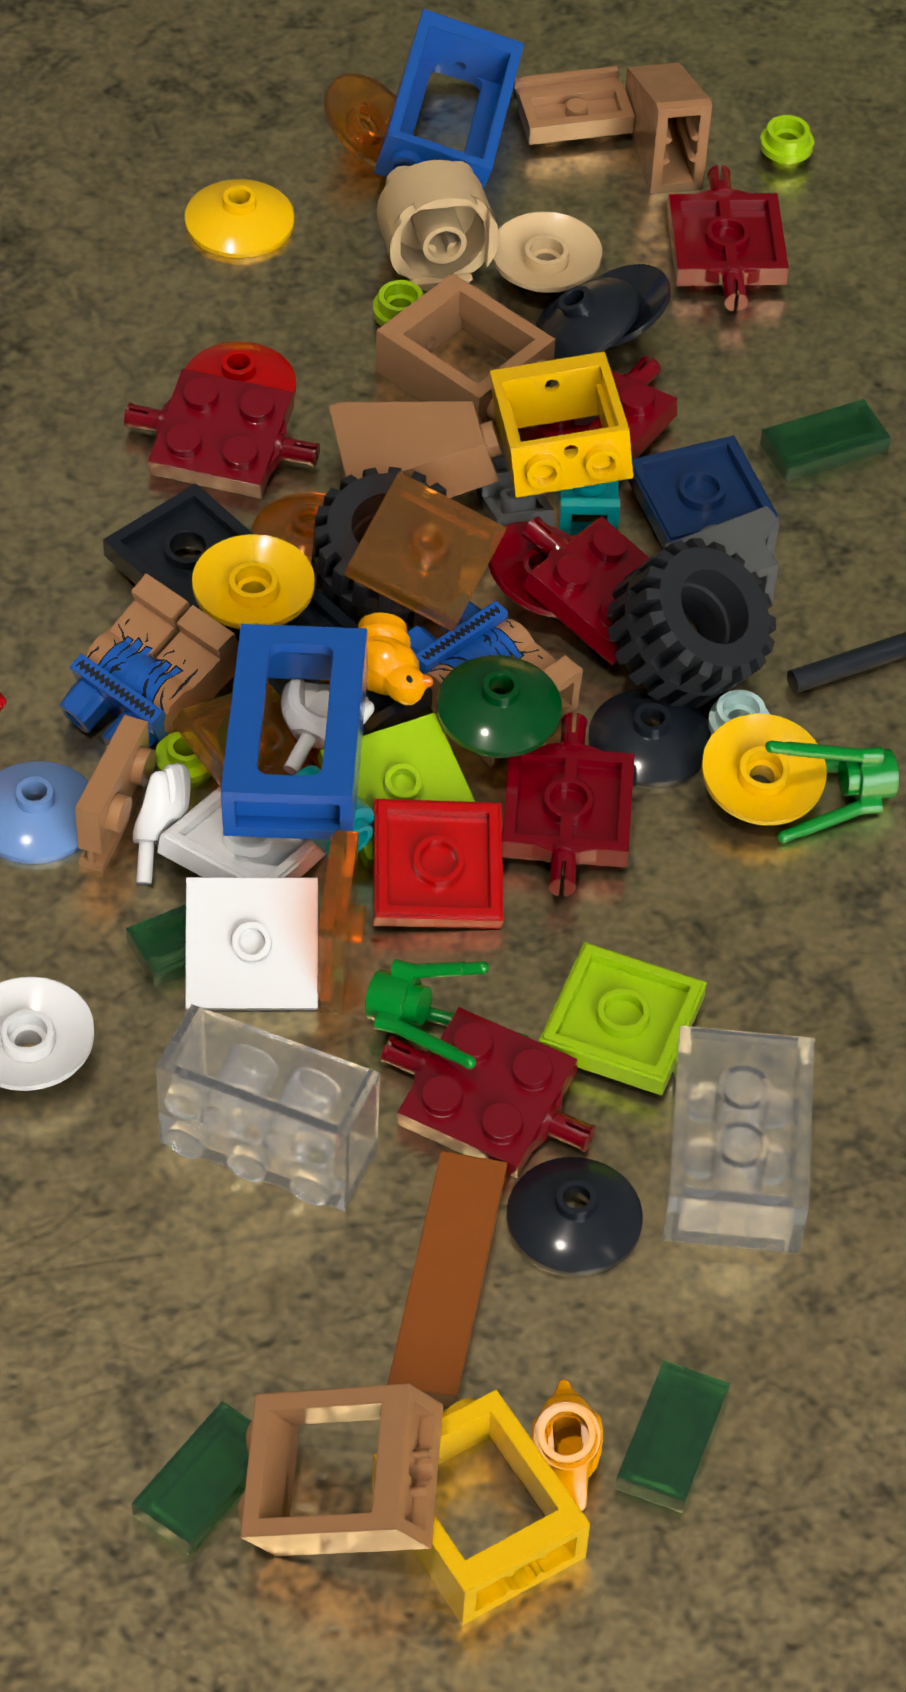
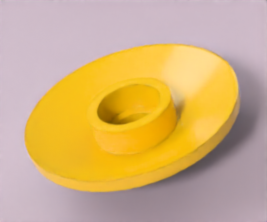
[185,179,294,259]
[192,534,315,629]
[701,713,827,825]

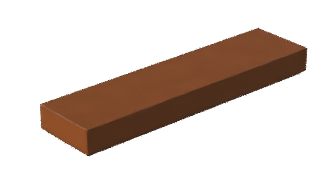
[387,1151,508,1408]

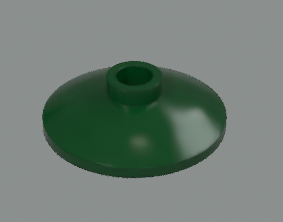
[437,655,562,758]

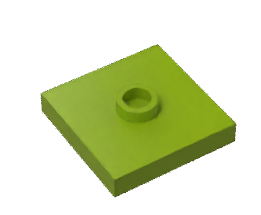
[317,712,475,869]
[539,942,707,1096]

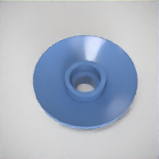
[0,761,89,864]

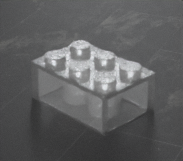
[156,1004,380,1212]
[663,1026,815,1253]

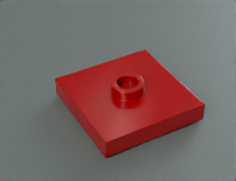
[372,799,504,929]

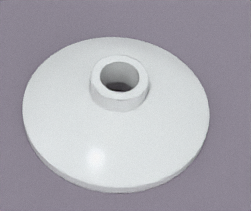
[0,977,95,1091]

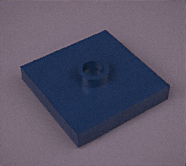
[627,435,779,549]

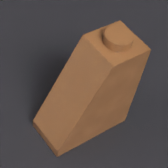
[625,62,712,194]
[329,401,503,499]

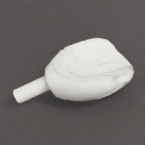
[281,679,374,775]
[133,763,191,885]

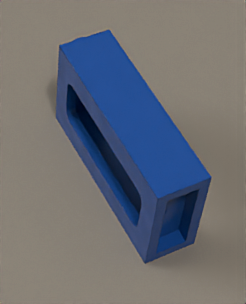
[374,9,524,190]
[221,624,368,841]

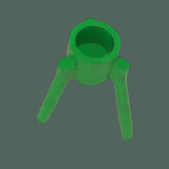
[765,741,899,843]
[365,959,529,1069]

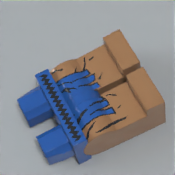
[59,573,238,747]
[407,596,583,768]

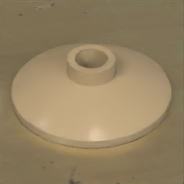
[493,211,602,293]

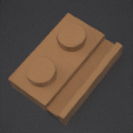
[513,66,635,145]
[75,715,156,872]

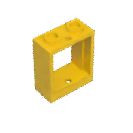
[489,351,633,498]
[372,1389,590,1626]

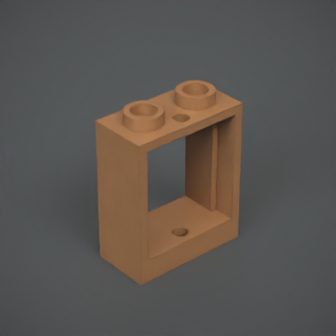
[375,273,555,425]
[238,1383,443,1556]

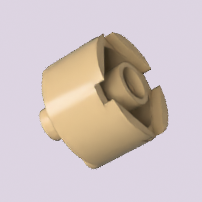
[376,160,499,291]

